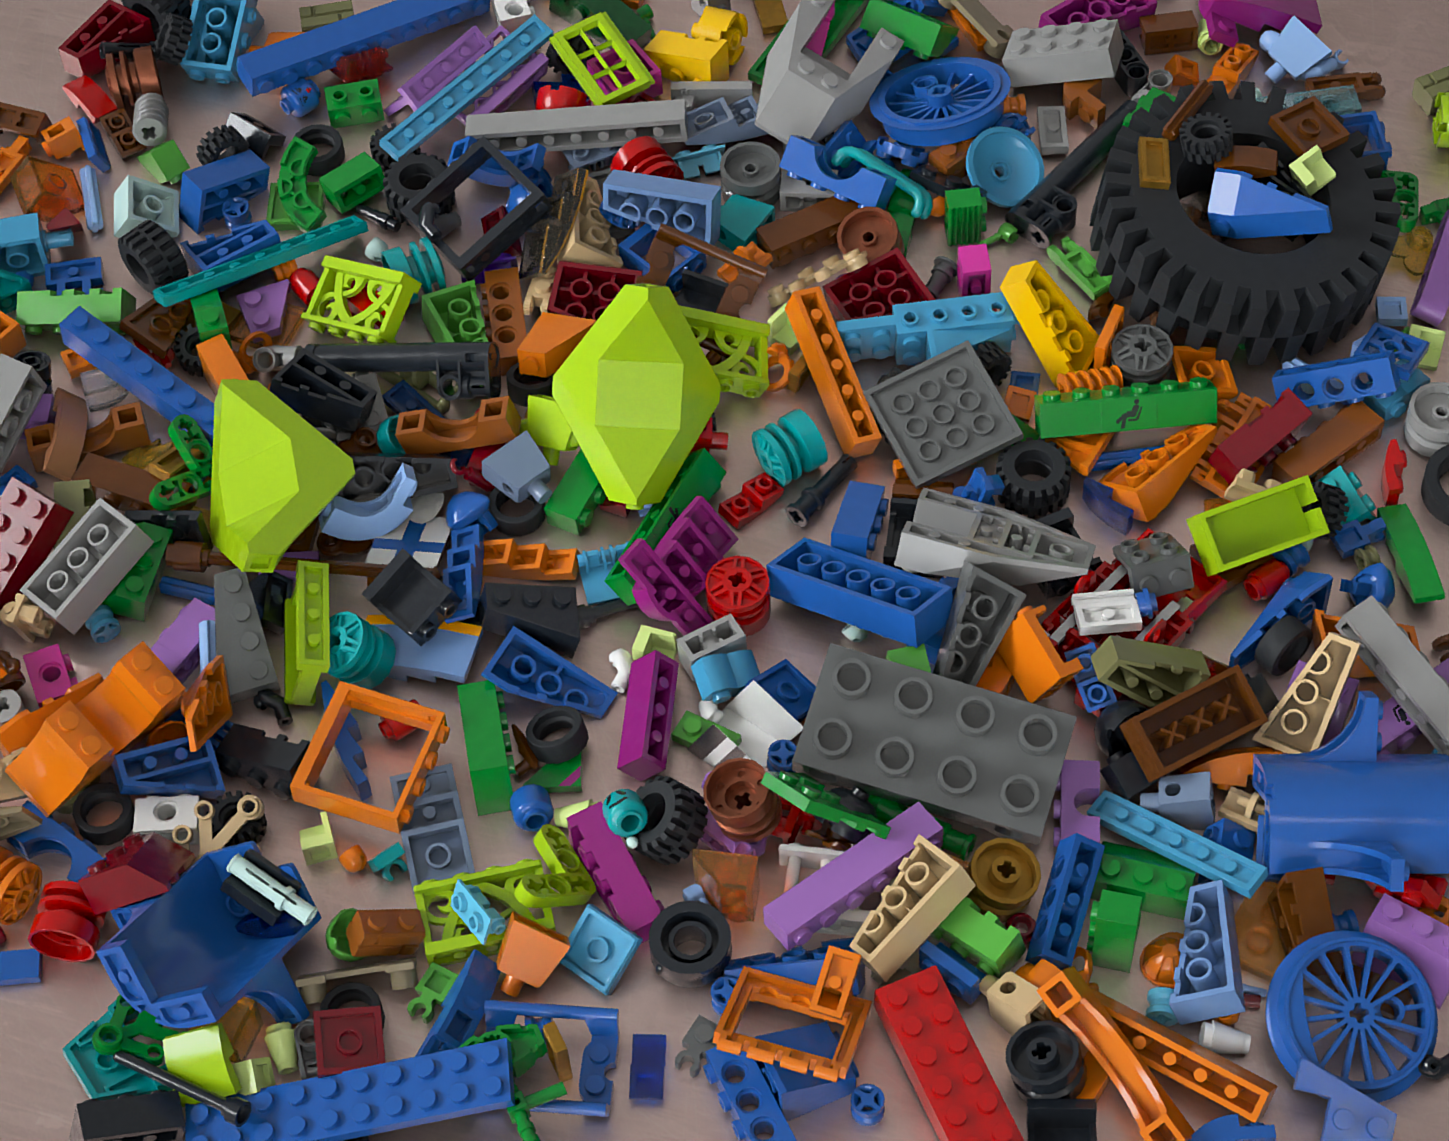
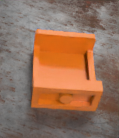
[997,605,1084,704]

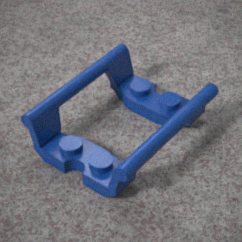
[484,1000,620,1117]

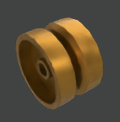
[965,838,1041,922]

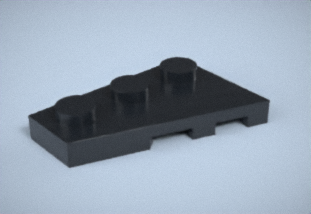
[124,510,214,550]

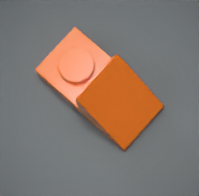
[809,945,862,1020]

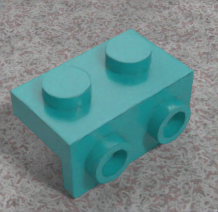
[1315,465,1377,525]

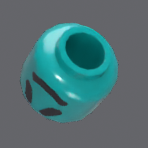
[602,789,648,837]

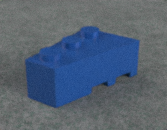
[179,150,270,235]

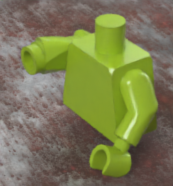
[519,394,580,466]

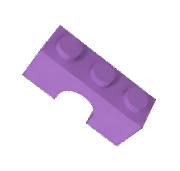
[1053,760,1100,847]

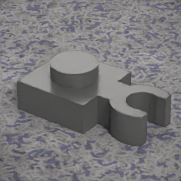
[675,1015,718,1078]

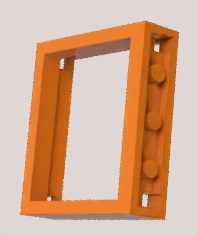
[290,681,450,834]

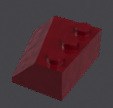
[822,247,936,321]
[547,261,643,320]
[78,832,196,915]

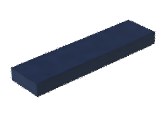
[382,379,474,470]

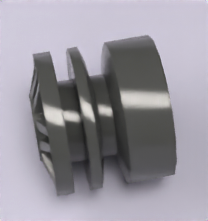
[1110,324,1173,387]

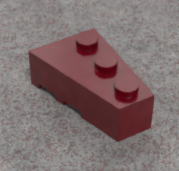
[58,0,156,78]
[1207,387,1313,485]

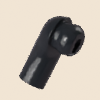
[418,202,442,243]

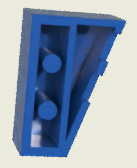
[180,219,281,293]
[831,481,889,560]
[112,736,226,799]

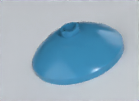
[966,126,1044,208]

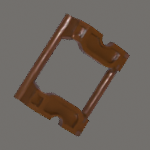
[634,223,768,358]

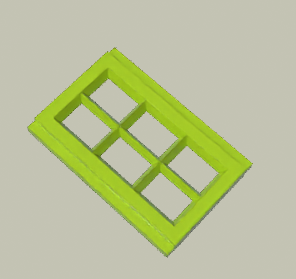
[549,12,655,105]

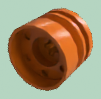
[0,845,42,926]

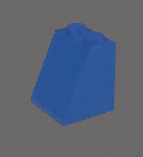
[754,1021,859,1122]

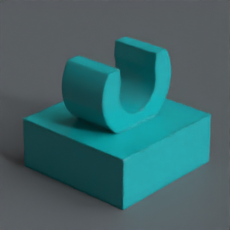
[367,842,408,882]

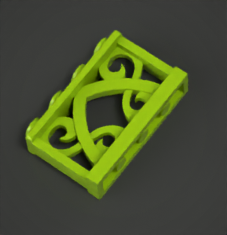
[300,255,422,343]
[679,305,770,398]
[284,560,330,706]
[413,859,556,967]

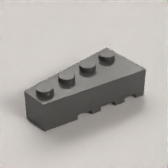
[933,560,1027,686]
[214,568,280,704]

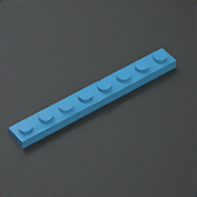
[379,14,554,162]

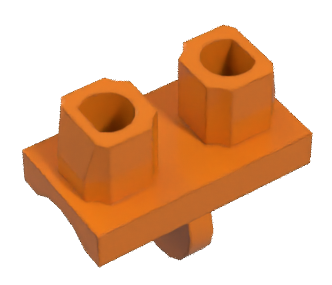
[717,241,773,284]

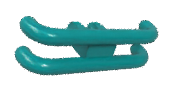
[831,146,933,220]

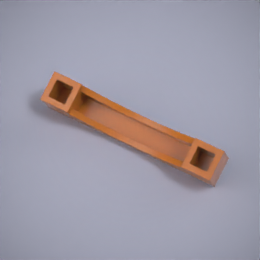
[1036,966,1195,1141]

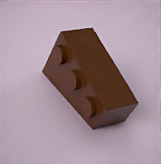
[1267,867,1344,989]

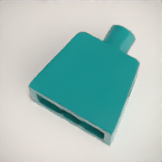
[718,194,775,252]

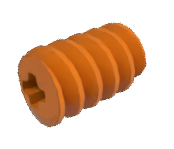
[1057,365,1123,393]

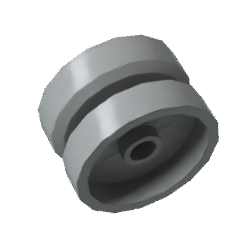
[1403,382,1449,458]

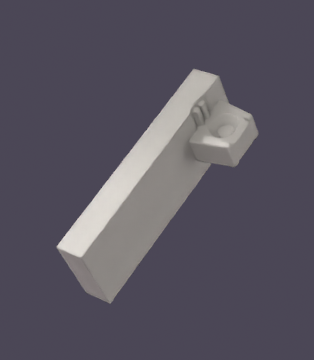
[671,81,753,112]

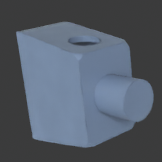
[482,431,553,504]
[1140,772,1215,830]

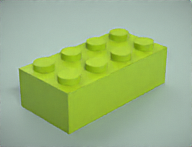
[1186,475,1330,577]

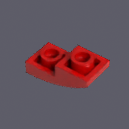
[62,75,118,124]
[1381,439,1407,507]
[718,472,784,530]

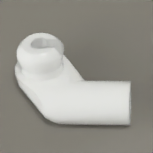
[609,648,633,693]
[698,699,724,724]

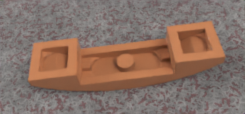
[43,387,88,481]

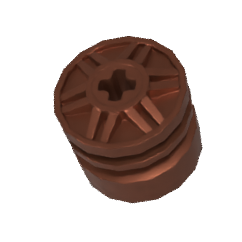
[105,45,164,109]
[703,757,782,843]

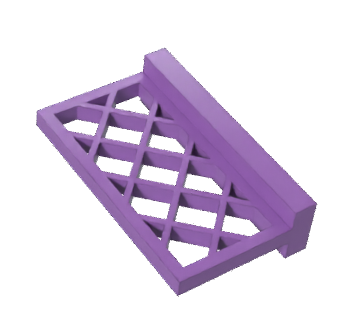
[383,25,492,117]
[434,25,549,126]

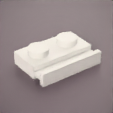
[1071,589,1142,636]

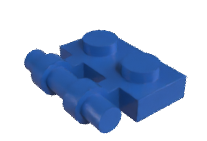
[45,256,104,295]

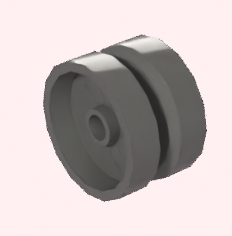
[720,141,781,206]

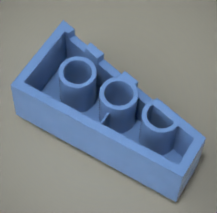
[603,169,722,245]
[1169,880,1246,1025]

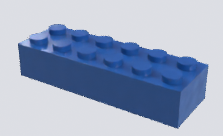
[766,537,953,648]

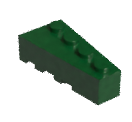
[549,0,652,49]

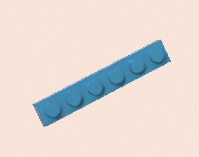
[1087,790,1268,899]

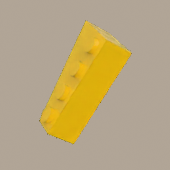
[1000,260,1099,388]

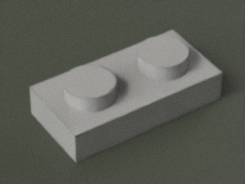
[1037,106,1069,155]

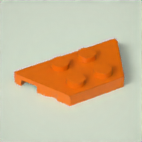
[1044,432,1115,477]

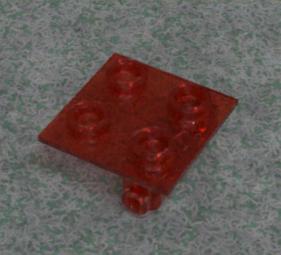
[329,46,393,83]

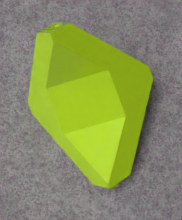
[552,283,721,510]
[210,379,355,573]

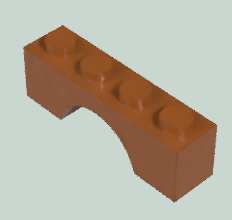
[395,396,522,454]
[24,401,151,473]

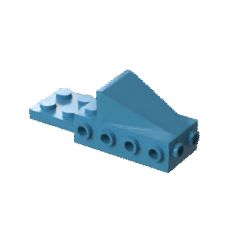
[180,0,265,84]
[836,292,1018,366]

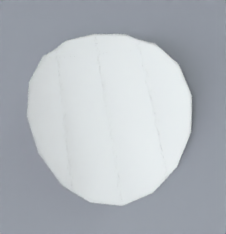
[408,492,444,524]

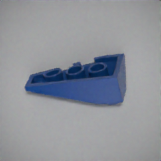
[1207,168,1333,239]
[1229,571,1333,669]
[481,626,618,719]
[724,937,865,997]

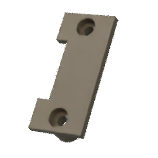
[938,0,1014,59]
[296,957,418,1004]

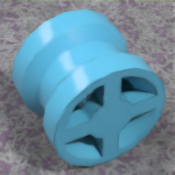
[1146,987,1178,1027]

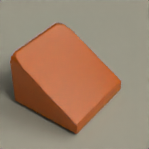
[1164,54,1199,86]

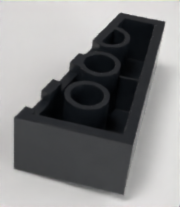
[337,452,458,502]

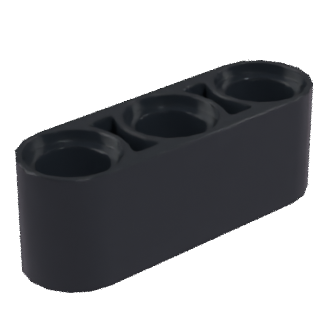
[1113,29,1149,98]

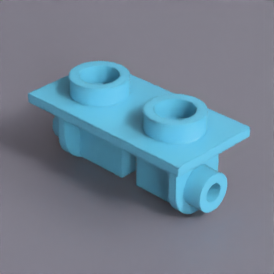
[672,144,725,180]
[450,879,506,945]

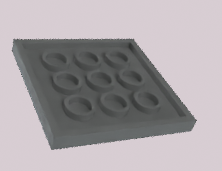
[863,340,1024,489]

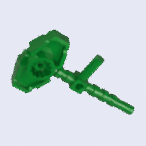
[458,1024,567,1141]

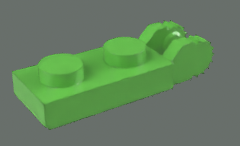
[1046,236,1112,301]

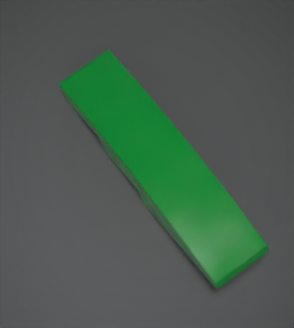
[1377,503,1445,604]

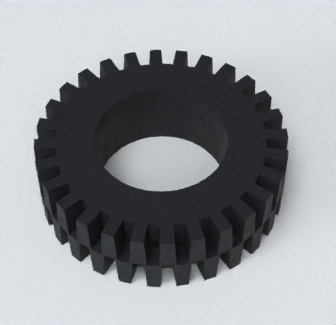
[1089,81,1401,365]

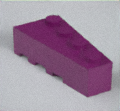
[1038,0,1158,32]
[566,801,665,944]

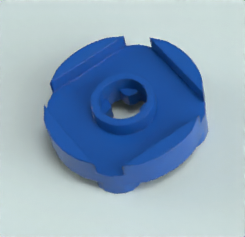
[875,136,930,168]

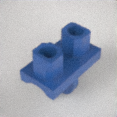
[952,467,1005,506]

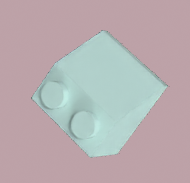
[114,175,179,238]

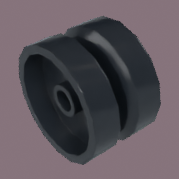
[1006,1020,1087,1103]

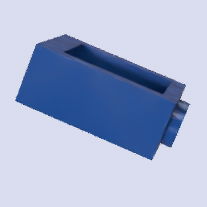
[1340,111,1392,170]
[618,223,707,294]

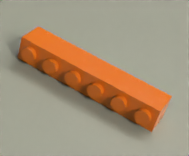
[785,286,882,460]
[1093,990,1278,1123]

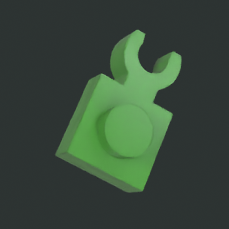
[407,962,458,1024]

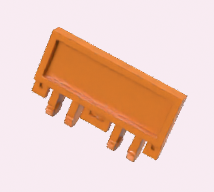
[1189,392,1272,503]

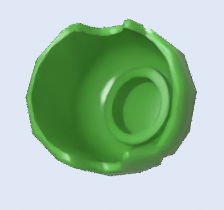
[325,908,364,962]

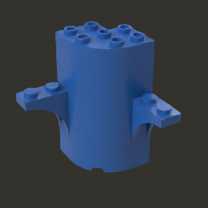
[1252,691,1449,892]
[96,841,322,1028]

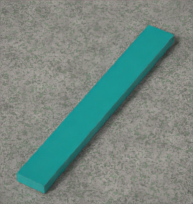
[152,215,369,307]

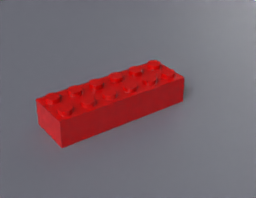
[873,965,1024,1141]

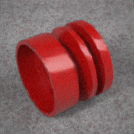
[610,136,684,180]
[705,556,771,637]
[28,880,108,962]

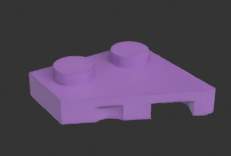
[236,279,291,343]

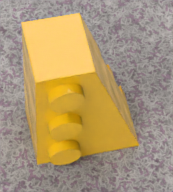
[643,30,730,82]

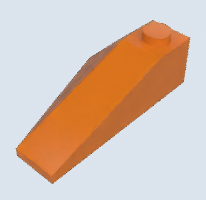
[1095,424,1218,522]

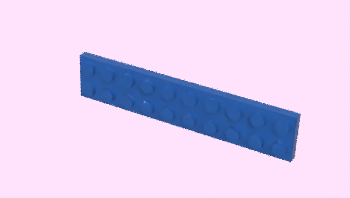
[185,1038,515,1141]

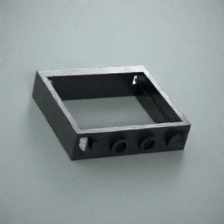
[400,136,553,281]

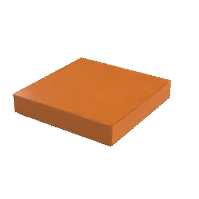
[1093,304,1125,370]

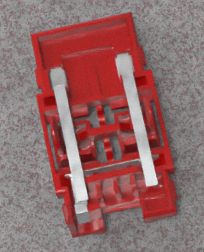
[1041,528,1228,717]

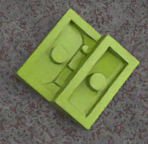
[163,1022,242,1108]

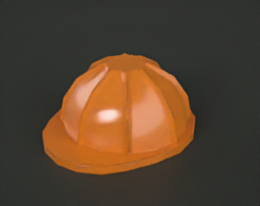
[1140,932,1184,988]

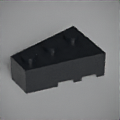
[269,348,377,432]
[478,583,581,659]
[69,1090,186,1141]

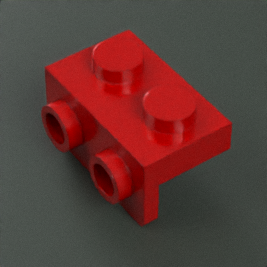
[1364,874,1448,910]

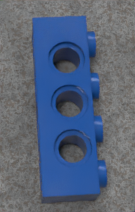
[1272,350,1401,409]
[1025,833,1105,970]
[703,1046,797,1141]

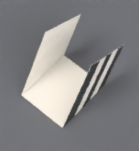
[687,680,803,768]

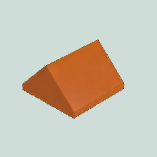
[1172,346,1238,402]

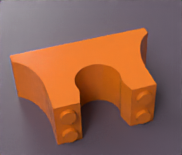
[5,641,186,818]

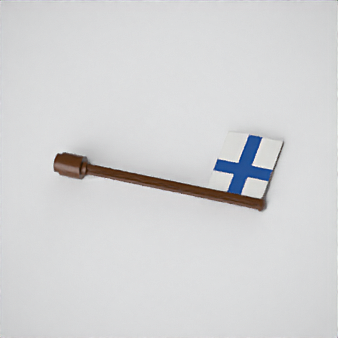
[165,517,453,580]

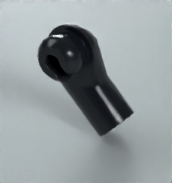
[253,689,293,727]
[1418,1053,1449,1080]

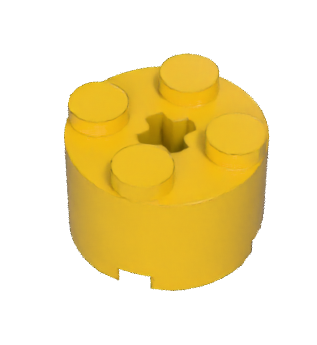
[691,6,748,65]

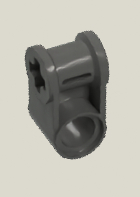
[294,1019,318,1080]

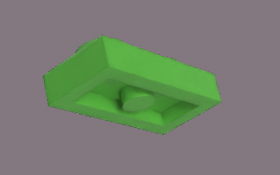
[671,711,742,748]

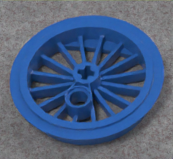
[869,57,1011,146]
[1266,930,1438,1103]

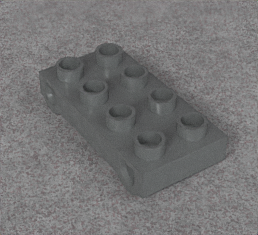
[792,643,1077,846]

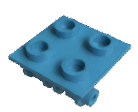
[577,541,629,605]

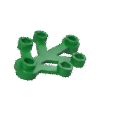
[92,994,186,1066]

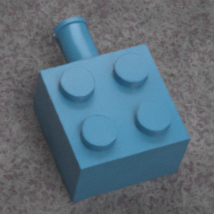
[0,213,75,277]

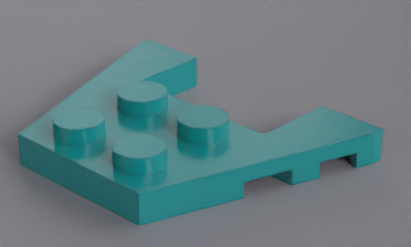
[62,1000,173,1100]

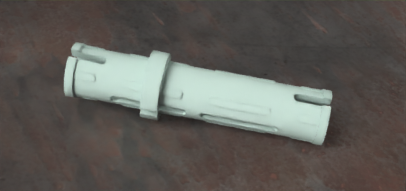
[226,853,318,926]

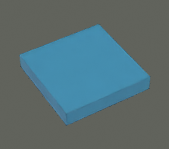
[559,904,643,995]

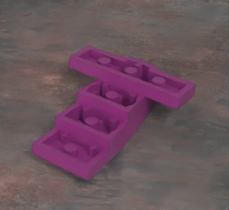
[1198,0,1323,48]
[618,496,739,636]

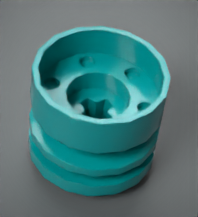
[381,237,446,306]
[752,409,828,487]
[328,611,396,690]

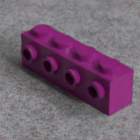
[617,650,679,782]

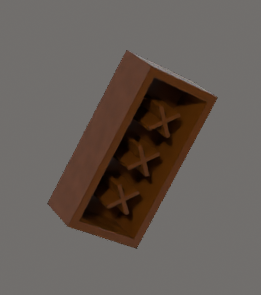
[1119,664,1269,783]

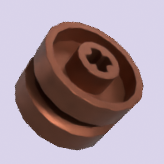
[836,206,905,262]

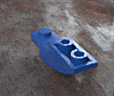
[415,949,501,1057]

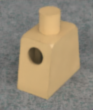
[979,971,1052,1036]

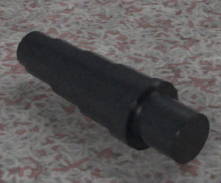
[356,204,401,232]

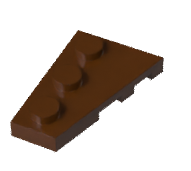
[119,298,193,360]

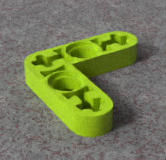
[514,824,596,908]

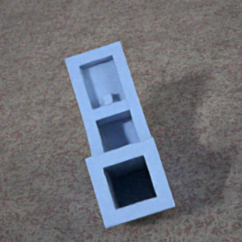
[319,463,418,541]

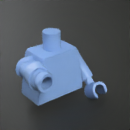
[1259,16,1349,84]

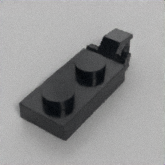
[909,164,987,198]

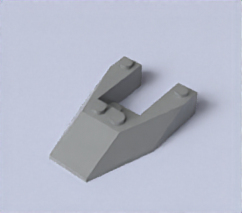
[754,0,905,144]
[894,487,1096,586]

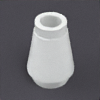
[1198,1020,1251,1054]

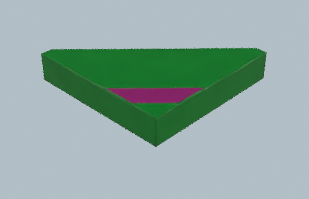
[523,751,582,793]

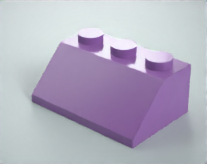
[1351,893,1449,1009]

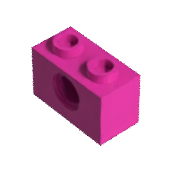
[957,244,992,297]
[23,644,78,708]

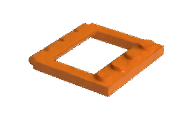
[712,966,872,1083]

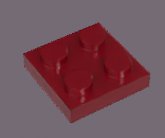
[313,1006,385,1078]

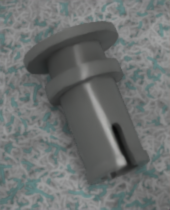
[925,256,957,299]

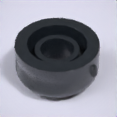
[648,901,732,988]

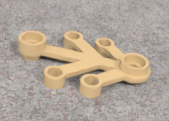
[767,248,868,308]
[170,795,265,885]

